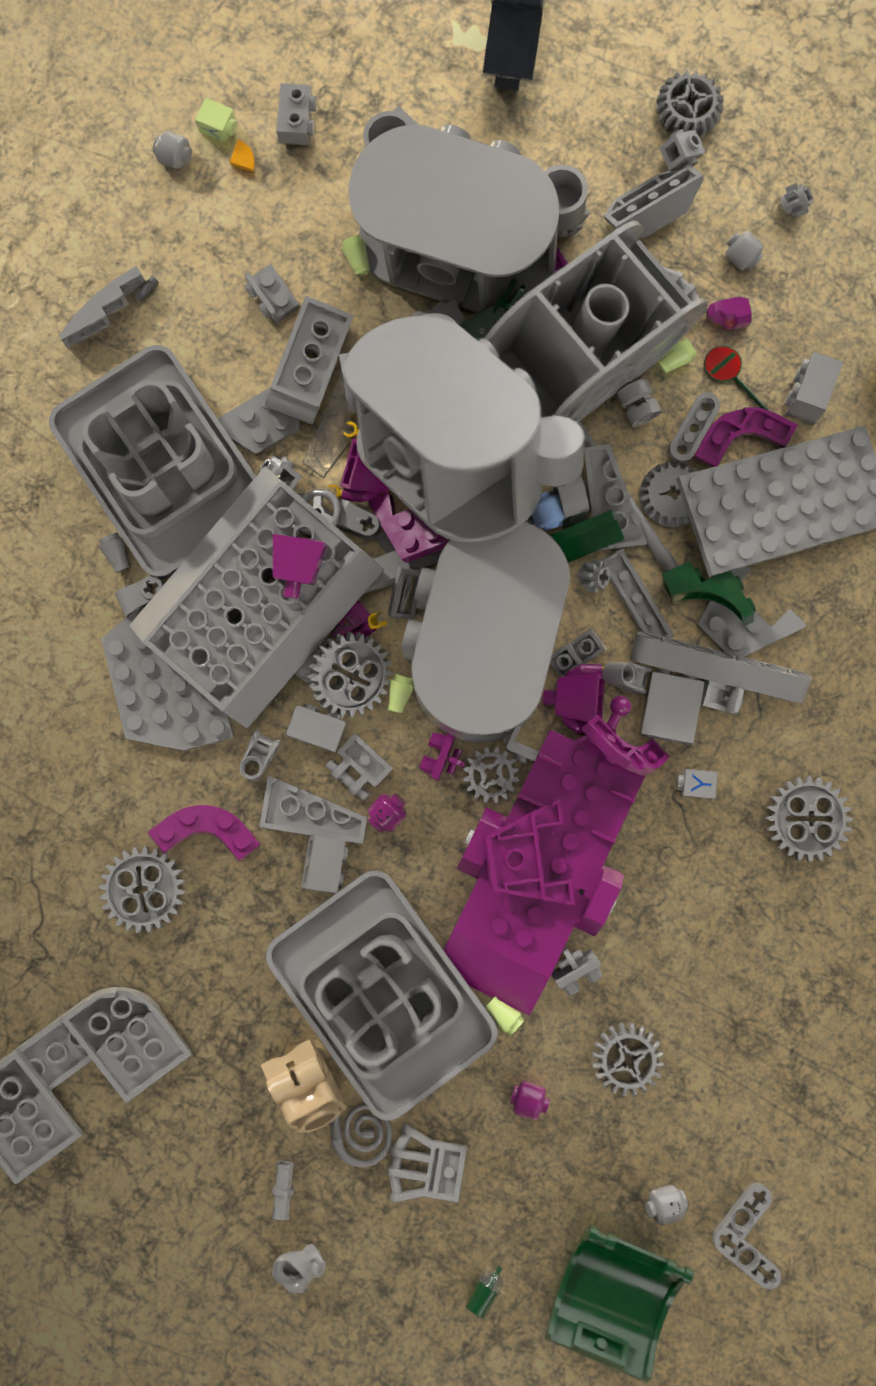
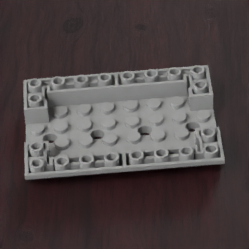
[129,467,384,728]

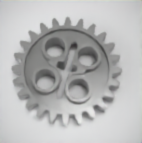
[308,632,393,717]
[765,776,853,862]
[99,846,186,933]

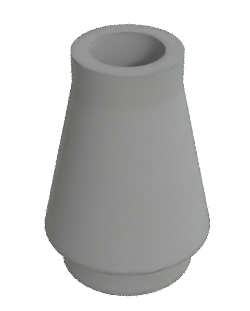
[99,533,130,573]

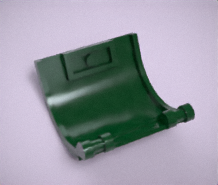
[544,1225,695,1383]

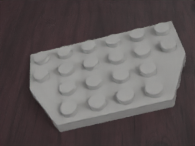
[101,603,234,751]

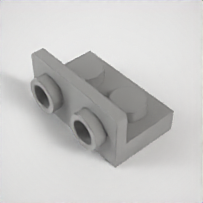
[244,264,300,324]

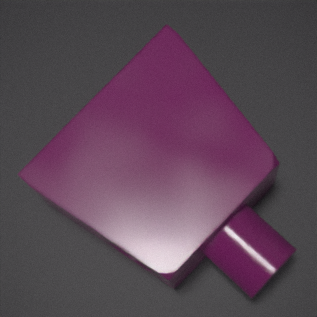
[273,533,328,599]

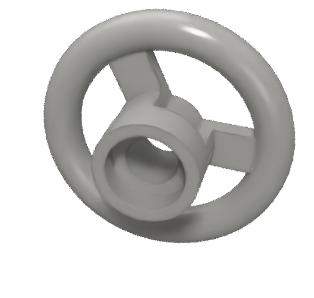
[299,489,342,538]

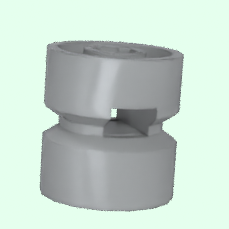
[617,379,662,427]

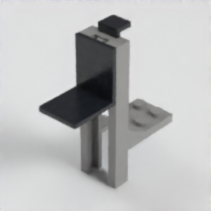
[482,0,545,93]

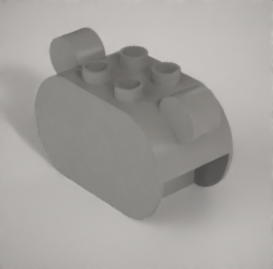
[349,111,588,314]
[344,313,584,542]

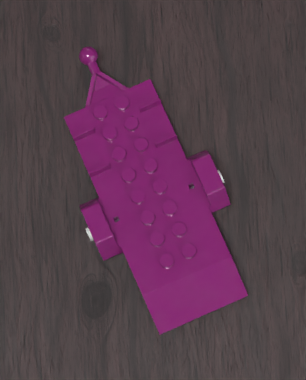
[443,696,646,1016]

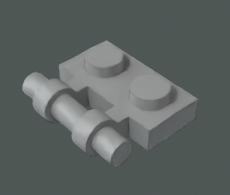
[325,733,393,801]

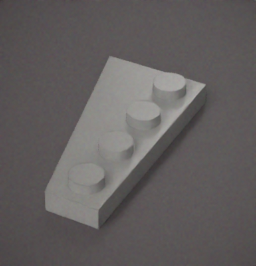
[259,775,368,844]

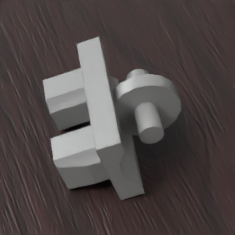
[551,948,602,996]

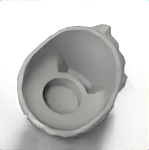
[272,1244,326,1294]

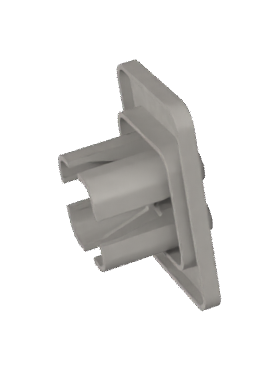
[49,345,256,579]
[266,871,497,1120]

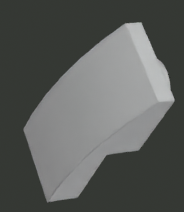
[550,628,607,678]

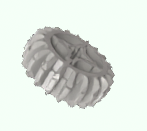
[656,69,724,137]
[592,1023,664,1097]

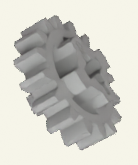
[463,747,519,803]

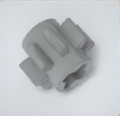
[781,183,813,217]
[578,559,610,593]

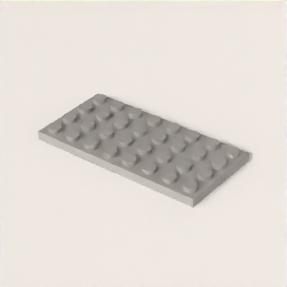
[676,426,876,577]

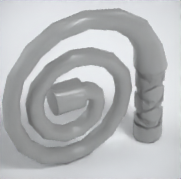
[330,1103,392,1168]

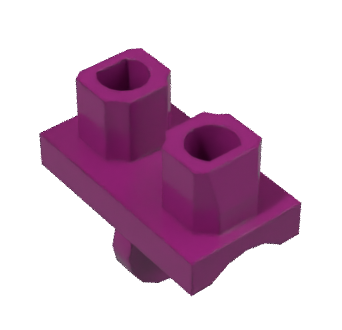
[419,733,466,781]

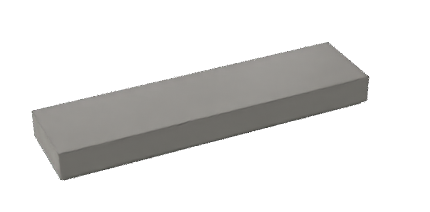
[601,548,674,638]

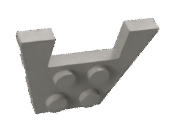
[696,566,806,657]

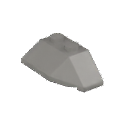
[604,165,704,238]

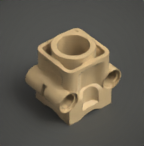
[261,1039,347,1133]

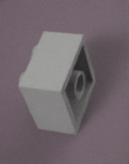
[784,352,843,425]

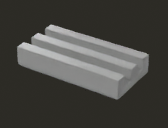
[387,565,422,619]

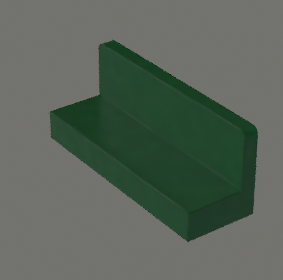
[549,510,624,563]

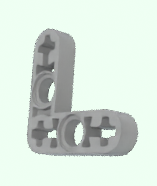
[712,1183,781,1289]

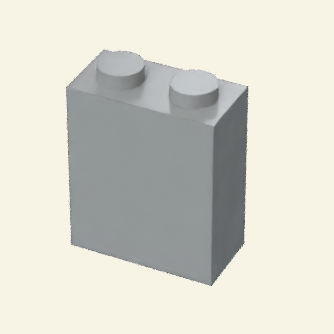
[638,669,704,745]

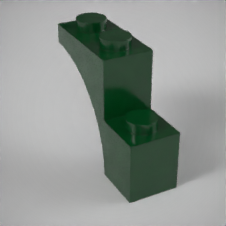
[661,561,756,626]

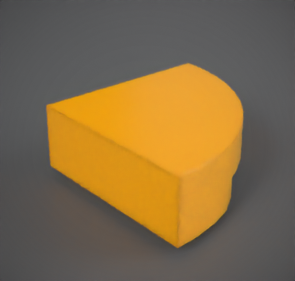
[230,139,255,173]

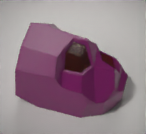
[707,297,752,330]

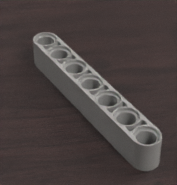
[630,632,812,703]

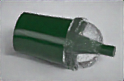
[465,1266,503,1319]

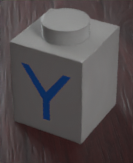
[676,769,718,800]

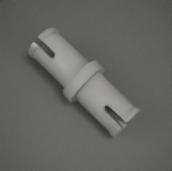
[272,1161,294,1220]

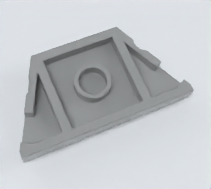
[217,388,300,456]

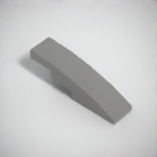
[59,266,145,348]
[364,549,443,594]

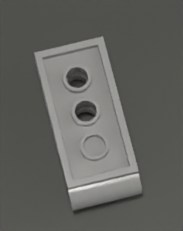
[264,296,354,425]

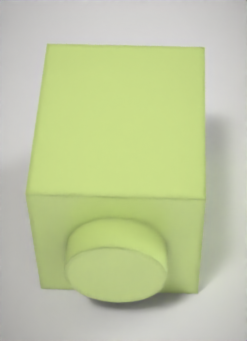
[195,98,237,143]

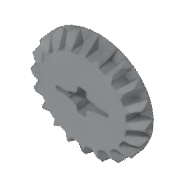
[640,461,698,527]

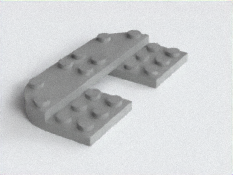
[0,987,192,1185]

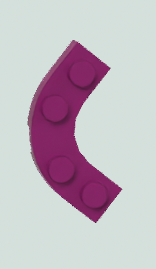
[693,407,798,468]
[582,715,670,775]
[148,805,260,862]

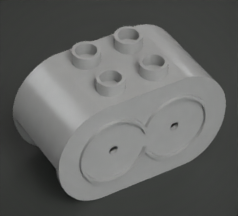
[485,221,708,423]
[401,522,570,743]

